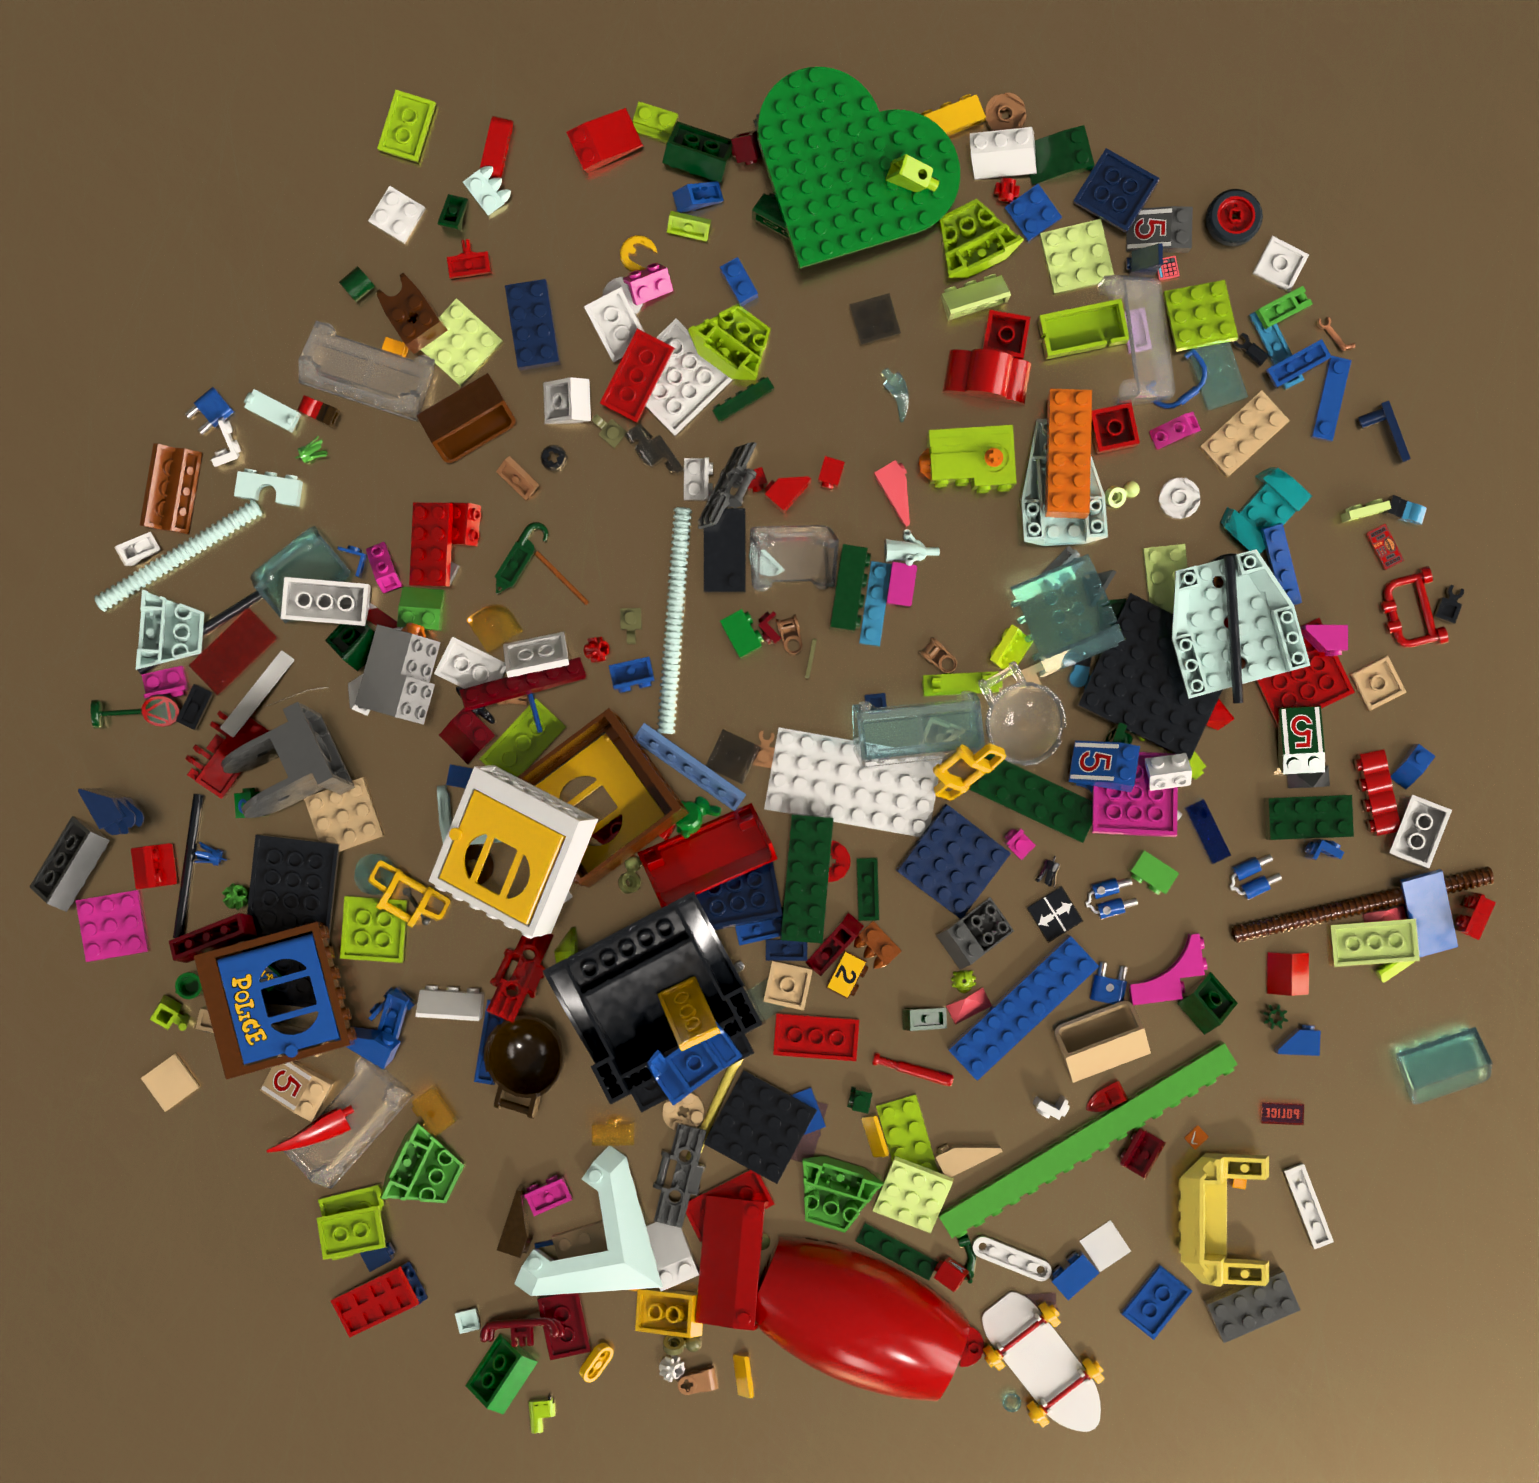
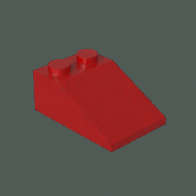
[566,108,643,173]

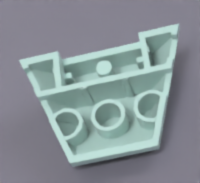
[136,589,204,670]

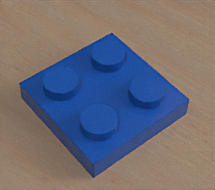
[1004,184,1062,242]

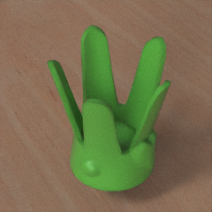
[295,436,328,463]

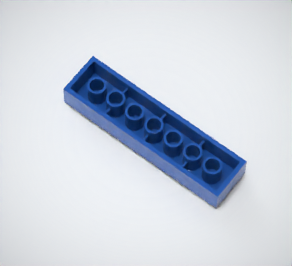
[947,935,1099,1081]

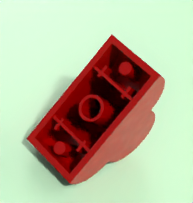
[943,349,1031,405]

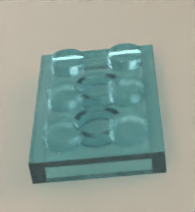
[1189,342,1248,411]

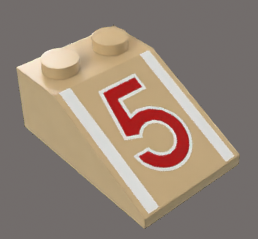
[260,1054,335,1122]

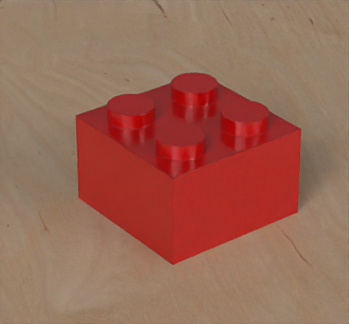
[982,310,1031,360]
[1091,402,1140,454]

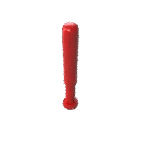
[872,1053,954,1086]

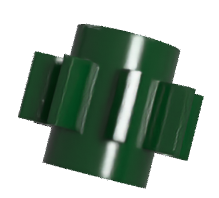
[1261,1004,1288,1030]

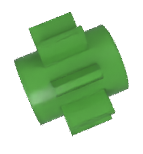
[222,883,248,910]

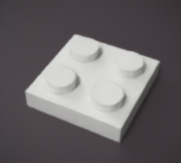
[368,186,426,244]

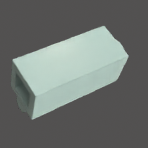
[244,389,301,433]

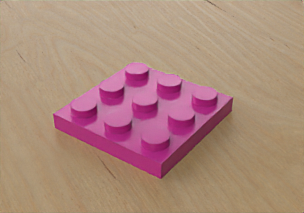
[76,890,149,962]

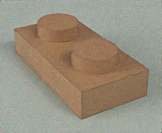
[496,456,539,500]

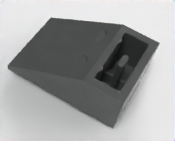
[936,897,1014,970]

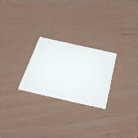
[1080,1220,1131,1272]

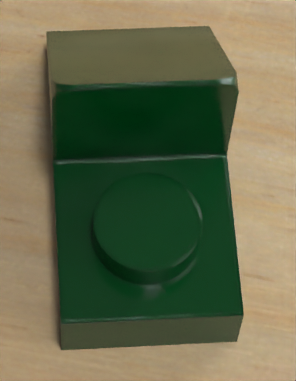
[438,194,468,231]

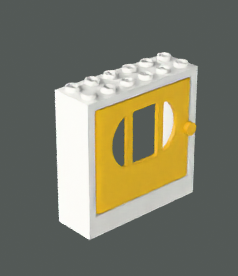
[429,765,598,938]

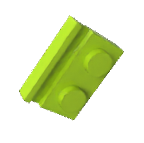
[632,101,678,143]

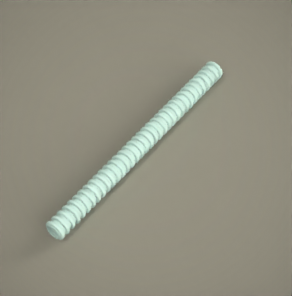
[657,507,692,734]

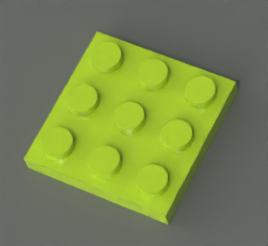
[1163,280,1238,352]
[340,896,408,963]

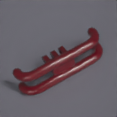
[480,1317,565,1347]

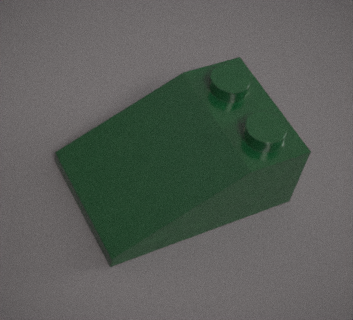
[1029,125,1095,186]

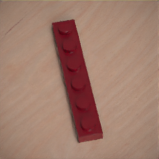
[459,657,586,712]

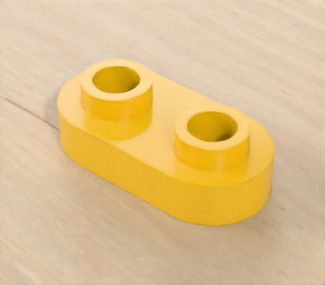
[579,1343,613,1382]

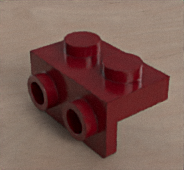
[758,611,781,645]
[1120,1128,1166,1179]

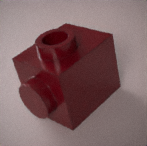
[731,130,762,165]

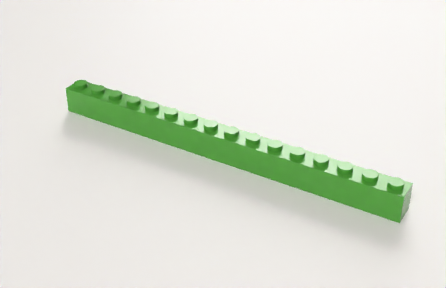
[939,1041,1238,1238]

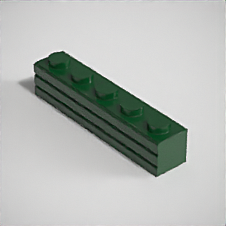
[712,377,774,423]

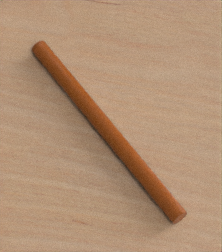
[534,551,589,605]

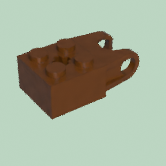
[376,273,448,354]

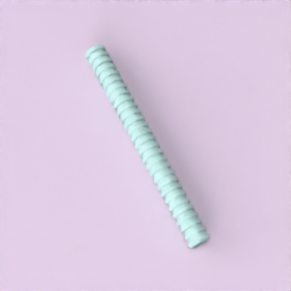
[94,499,262,612]

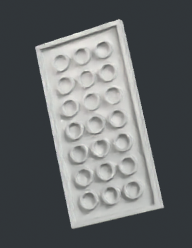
[764,727,943,837]

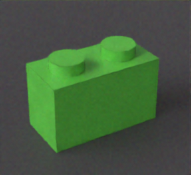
[1128,850,1179,895]

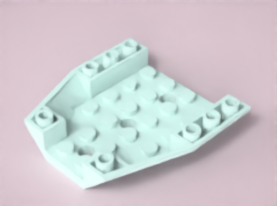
[1172,549,1310,699]

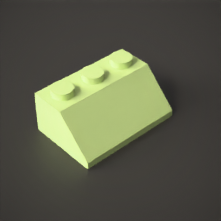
[941,274,1011,321]

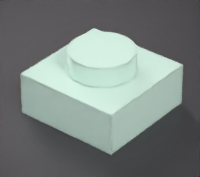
[455,1307,481,1334]

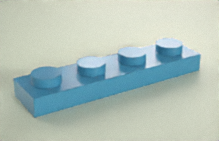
[859,561,892,647]

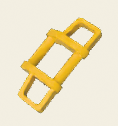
[933,743,1006,801]
[368,860,451,928]

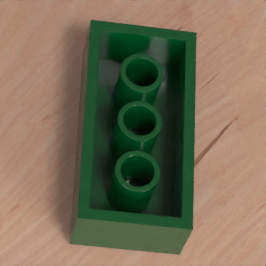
[829,544,871,633]
[1264,795,1354,840]

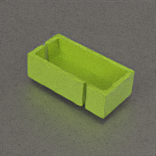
[1037,298,1130,360]

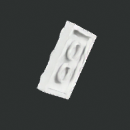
[584,287,645,362]
[503,632,569,677]
[434,637,506,689]

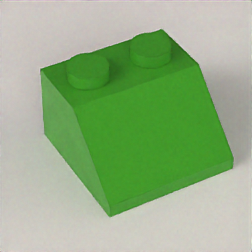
[397,587,445,631]

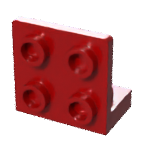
[1454,892,1496,940]

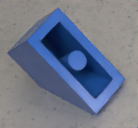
[1390,744,1436,790]
[1274,1025,1321,1056]

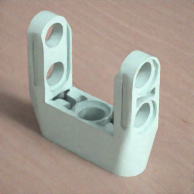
[437,785,502,845]

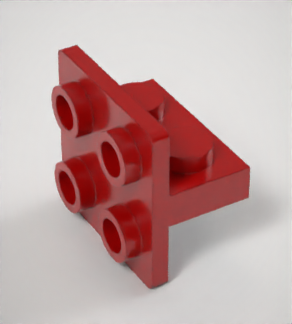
[131,843,178,889]

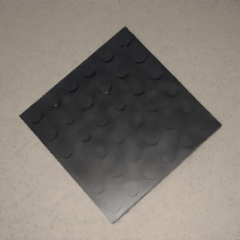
[1076,593,1223,760]

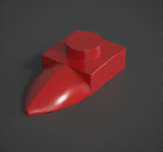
[1086,1081,1128,1112]

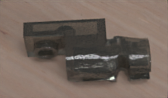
[625,423,684,476]

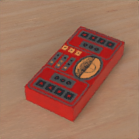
[1365,524,1404,570]

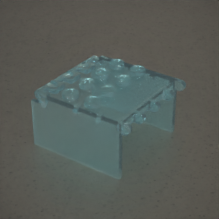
[1010,554,1125,677]

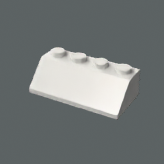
[281,577,371,626]

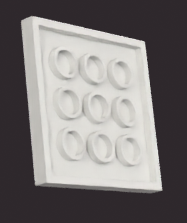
[646,319,733,436]

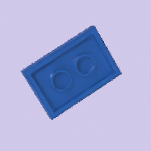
[1120,1264,1192,1340]

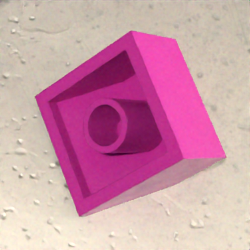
[1300,625,1348,656]

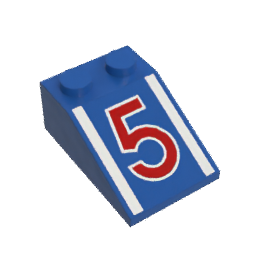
[1068,740,1140,792]

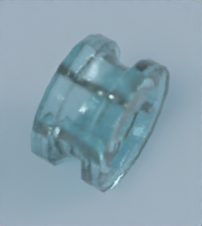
[1001,1392,1021,1412]

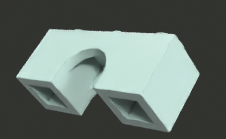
[234,468,303,507]

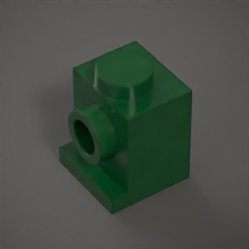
[847,1086,873,1114]

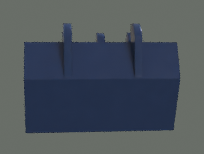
[78,788,144,835]

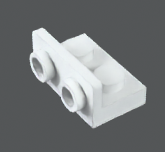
[684,457,713,501]

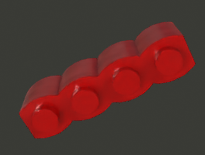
[1354,749,1401,836]

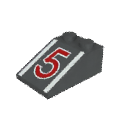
[1126,206,1193,253]

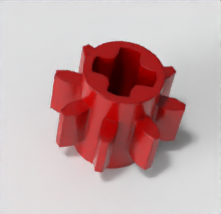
[994,178,1020,202]
[583,637,609,662]

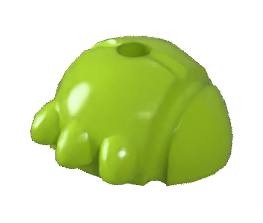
[951,970,976,994]

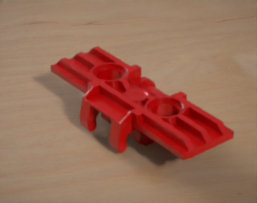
[486,934,554,1023]

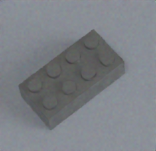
[1203,1267,1301,1343]

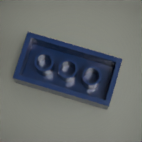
[505,279,561,371]

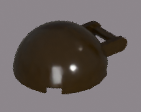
[484,1015,565,1119]

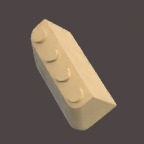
[1055,1001,1151,1083]

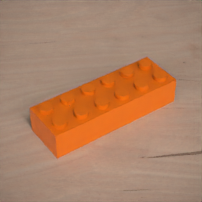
[1045,388,1092,519]

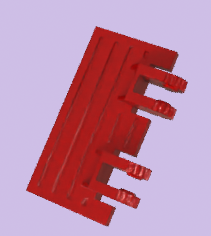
[185,707,270,799]

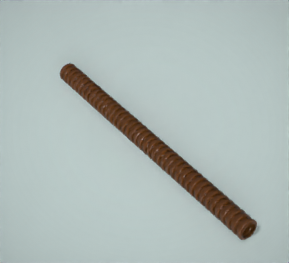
[1231,866,1494,943]

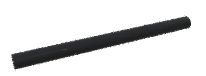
[1224,556,1244,704]
[137,589,265,674]
[173,794,204,938]

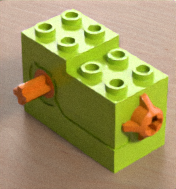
[919,425,1017,493]

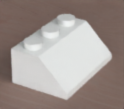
[969,127,1037,180]
[1389,795,1452,869]
[416,985,484,1021]

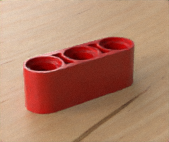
[480,116,514,178]

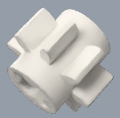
[659,1355,685,1382]

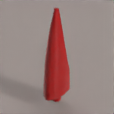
[266,1105,354,1153]

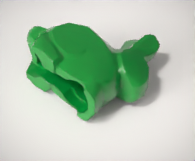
[676,796,722,839]

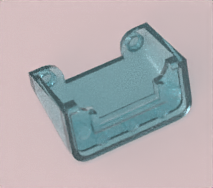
[250,526,351,624]

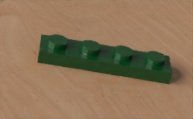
[855,1222,939,1281]

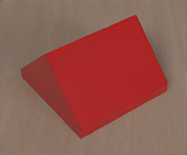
[1266,952,1309,996]

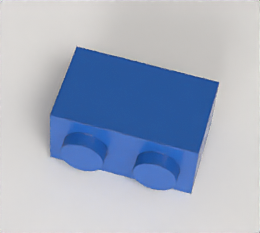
[720,257,758,307]
[1050,1251,1099,1300]

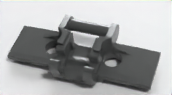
[698,442,757,529]
[653,1123,707,1228]

